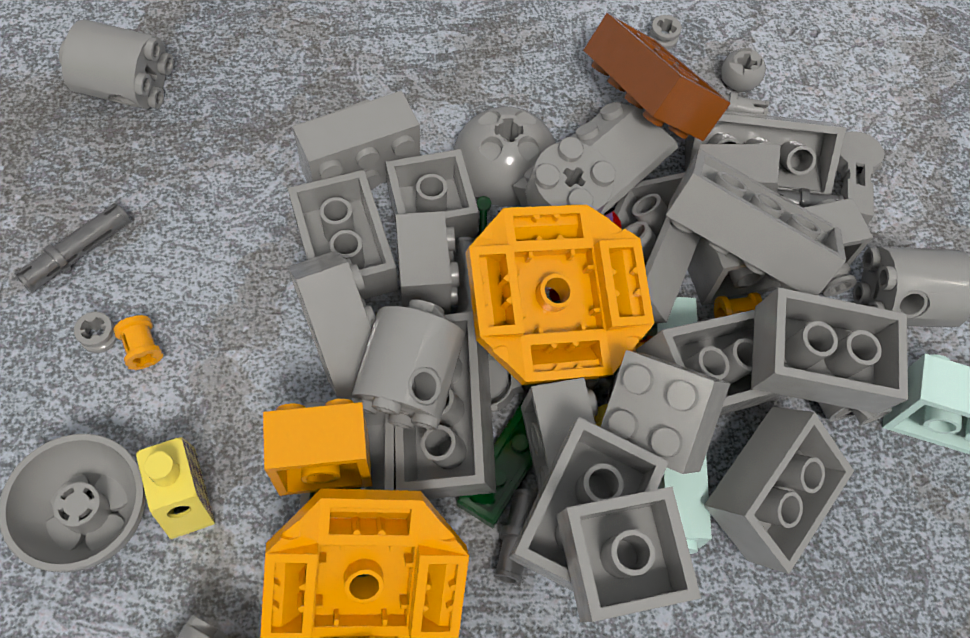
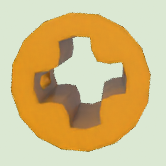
[714,292,762,318]
[113,315,163,370]

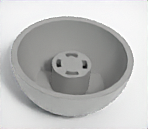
[453,106,556,206]
[0,434,146,573]

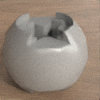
[721,48,766,92]

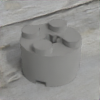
[525,137,616,213]

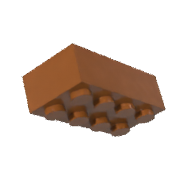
[583,13,731,141]

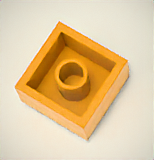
[263,399,372,496]

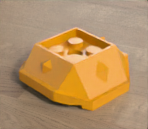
[465,205,654,385]
[260,488,469,638]

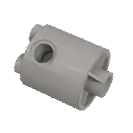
[59,19,174,109]
[853,247,970,328]
[351,300,465,430]

